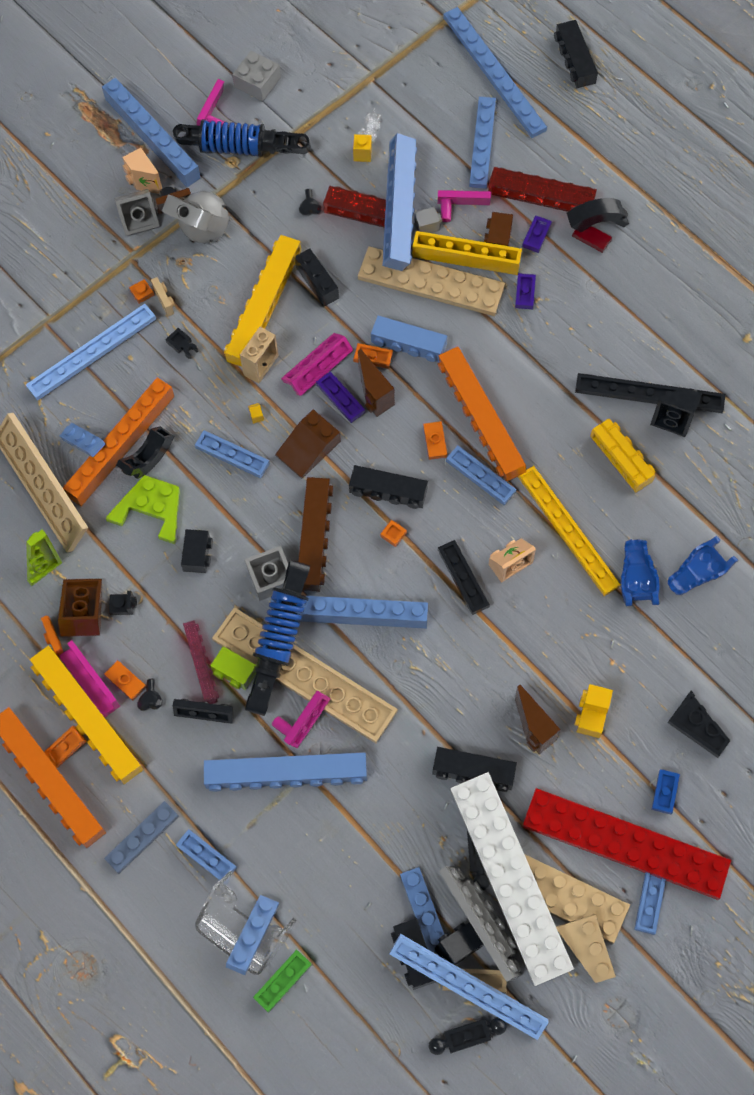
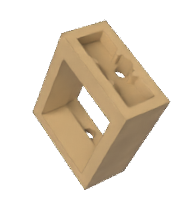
[240,327,279,384]

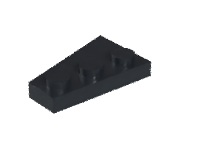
[668,691,730,758]

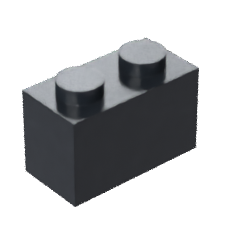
[181,529,213,573]
[434,922,484,965]

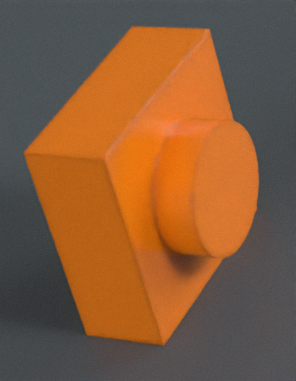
[129,279,154,304]
[380,520,407,547]

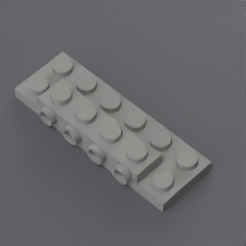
[439,866,522,982]

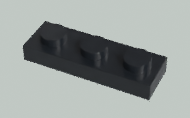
[172,699,234,724]

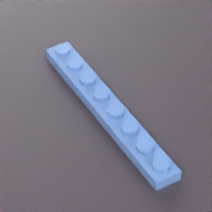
[26,304,156,401]
[389,934,548,1040]

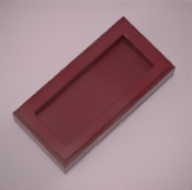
[572,226,612,253]

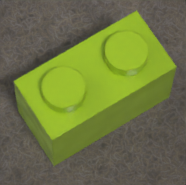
[210,646,257,690]

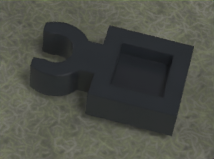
[165,328,198,359]

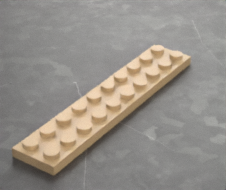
[212,607,398,744]

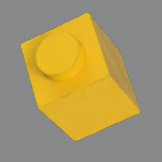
[353,134,372,162]

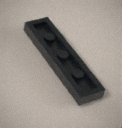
[438,540,490,615]

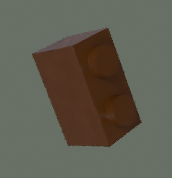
[484,212,513,246]

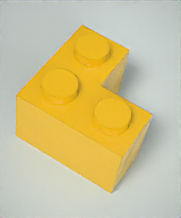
[574,684,613,738]

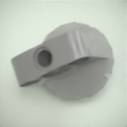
[162,191,229,244]

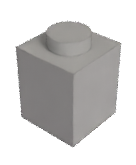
[414,207,442,233]

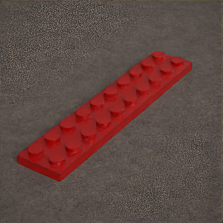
[522,788,731,900]

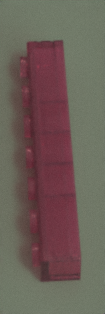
[183,620,219,704]

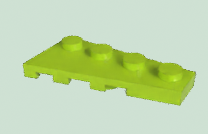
[26,529,62,586]

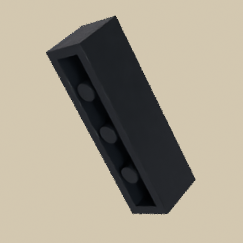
[554,20,598,88]
[349,465,428,509]
[432,747,517,792]

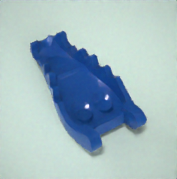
[668,536,738,595]
[621,539,659,607]

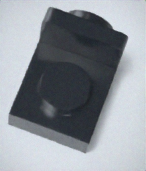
[109,591,137,615]

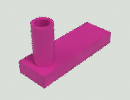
[197,79,225,126]
[437,190,491,223]
[272,690,331,749]

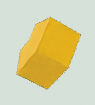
[248,403,264,424]

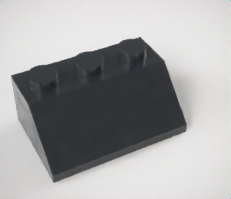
[650,387,702,437]

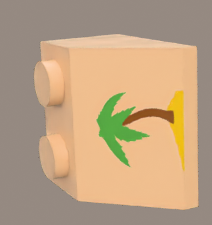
[122,148,162,194]
[488,538,536,583]

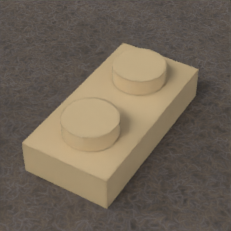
[151,277,175,316]

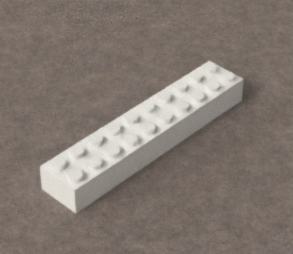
[450,772,574,986]

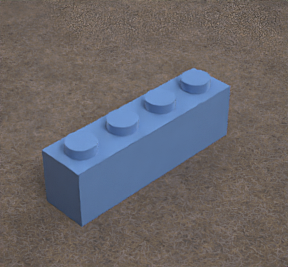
[371,316,447,362]

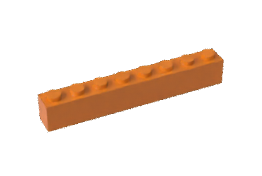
[437,346,526,482]
[63,377,175,507]
[0,707,106,848]

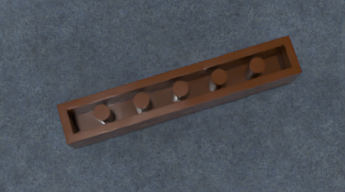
[298,477,334,592]

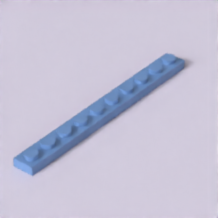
[443,7,547,138]

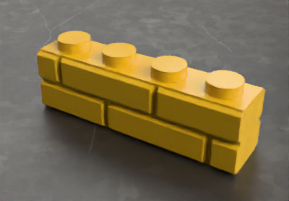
[590,419,655,493]

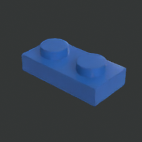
[651,769,680,815]

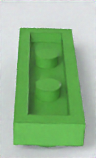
[253,949,312,1013]

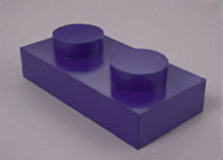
[522,215,552,253]
[515,273,536,310]

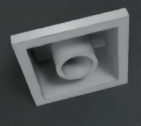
[114,189,160,236]

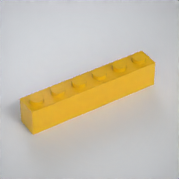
[412,231,522,275]

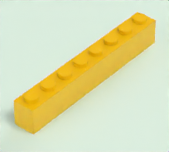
[224,235,301,367]
[29,645,143,784]

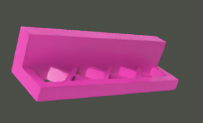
[281,333,353,396]
[59,640,120,718]

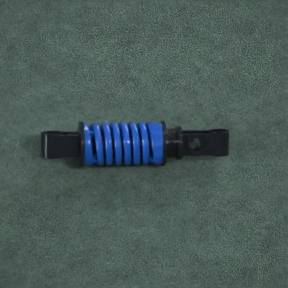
[173,119,311,157]
[245,560,310,716]

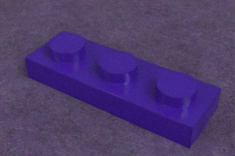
[316,371,365,423]

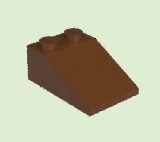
[358,349,395,417]
[275,409,341,479]
[58,579,102,637]
[515,684,561,755]

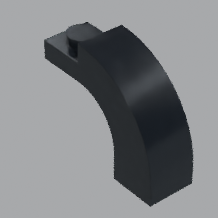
[567,198,629,232]
[116,426,175,479]

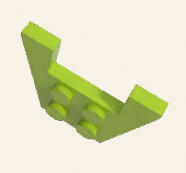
[106,475,180,544]

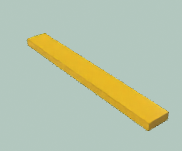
[518,466,621,596]

